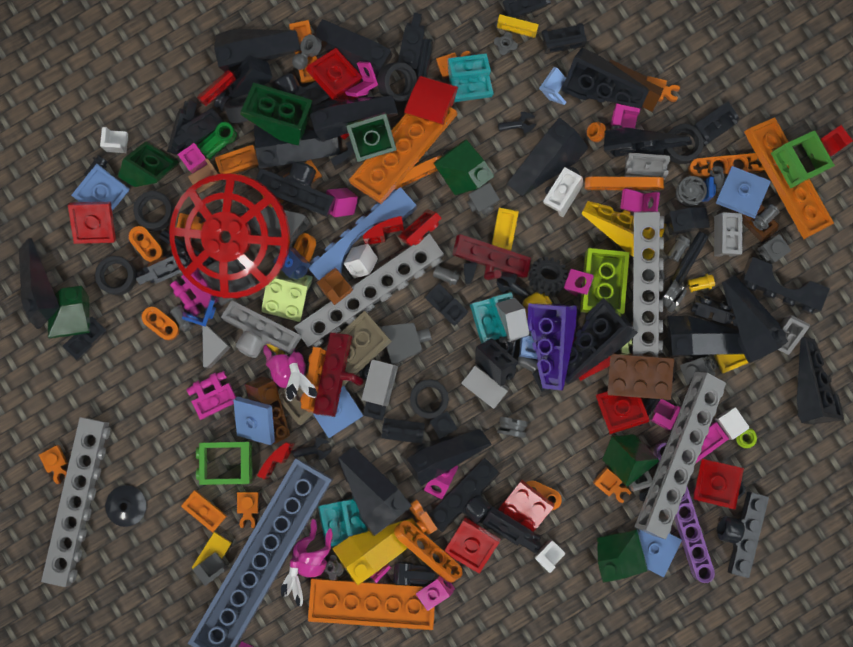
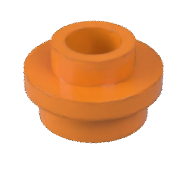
[587,122,606,142]

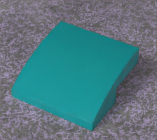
[447,53,494,102]
[470,292,513,344]
[318,499,367,546]

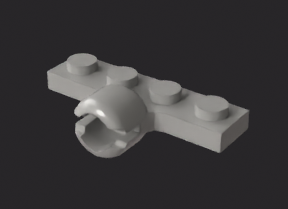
[221,300,301,358]

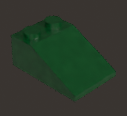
[240,82,313,146]

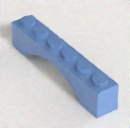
[308,187,417,280]

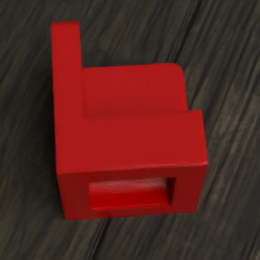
[820,125,853,157]

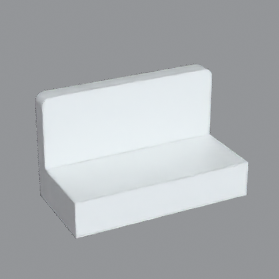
[543,167,584,217]

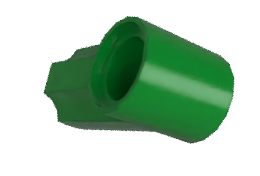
[198,122,237,160]

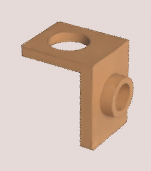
[188,158,222,194]

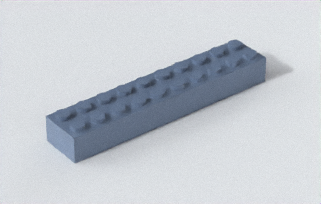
[188,458,333,647]

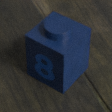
[273,247,311,280]

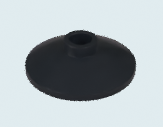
[105,485,147,527]

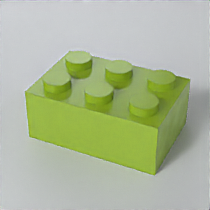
[580,248,630,315]

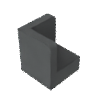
[192,552,228,586]

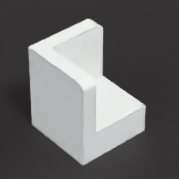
[100,127,128,153]
[343,244,378,278]
[714,407,749,440]
[533,539,565,573]

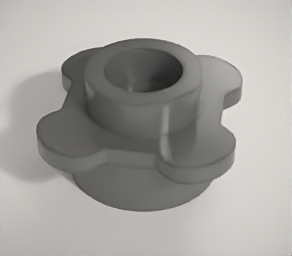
[494,32,518,56]
[324,555,344,580]

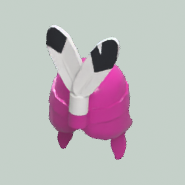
[264,345,317,401]
[281,519,333,607]

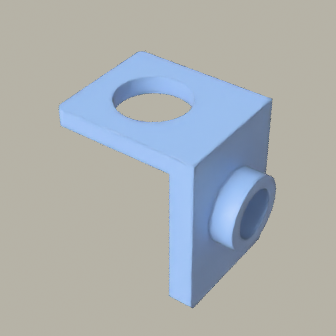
[539,67,567,105]

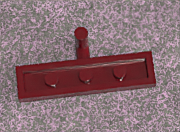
[452,234,531,280]
[313,332,363,417]

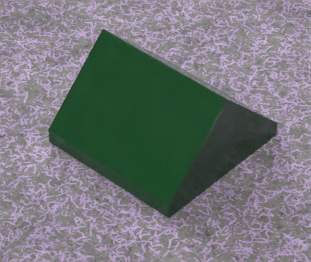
[346,112,397,162]
[602,434,659,487]

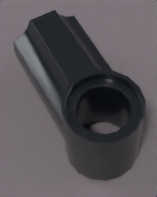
[393,561,435,585]

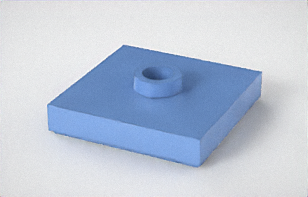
[71,164,130,211]
[716,166,771,219]
[313,386,363,438]
[233,397,275,445]
[638,529,682,577]

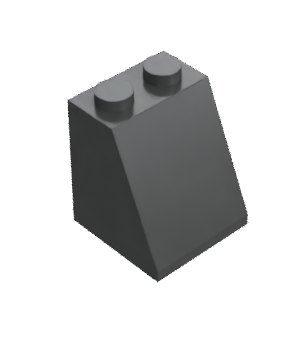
[242,206,310,251]

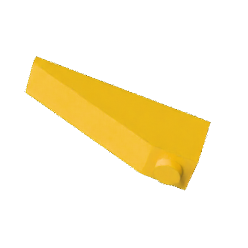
[582,201,667,259]
[332,518,418,585]

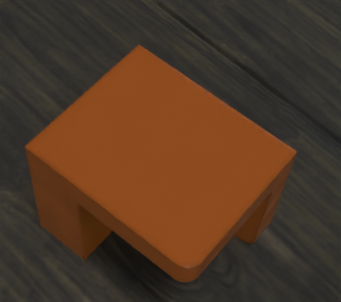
[316,268,353,305]

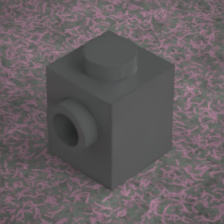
[467,183,500,215]
[757,234,792,264]

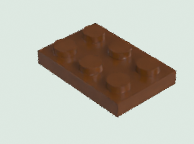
[608,353,674,400]

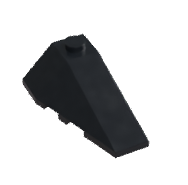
[604,125,692,158]

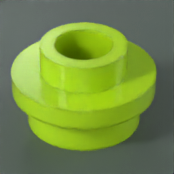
[736,428,757,448]

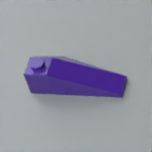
[527,303,577,391]

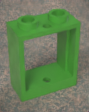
[771,130,835,189]
[196,442,252,485]

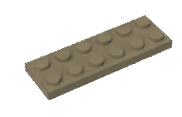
[278,311,392,425]

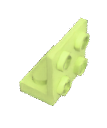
[261,268,313,322]

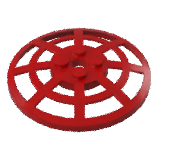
[169,173,290,298]

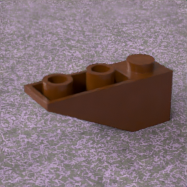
[245,376,290,445]

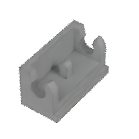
[624,153,670,181]
[714,213,742,257]
[361,360,398,406]
[461,364,509,409]

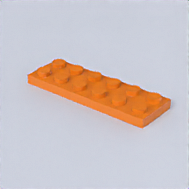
[349,107,457,204]
[744,117,834,239]
[308,578,435,630]

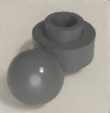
[292,34,322,70]

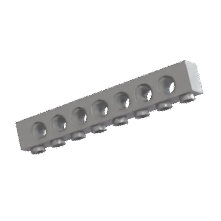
[633,211,664,356]
[294,234,444,348]
[635,372,726,540]
[41,417,110,587]

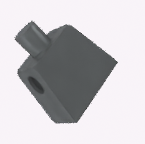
[381,323,432,365]

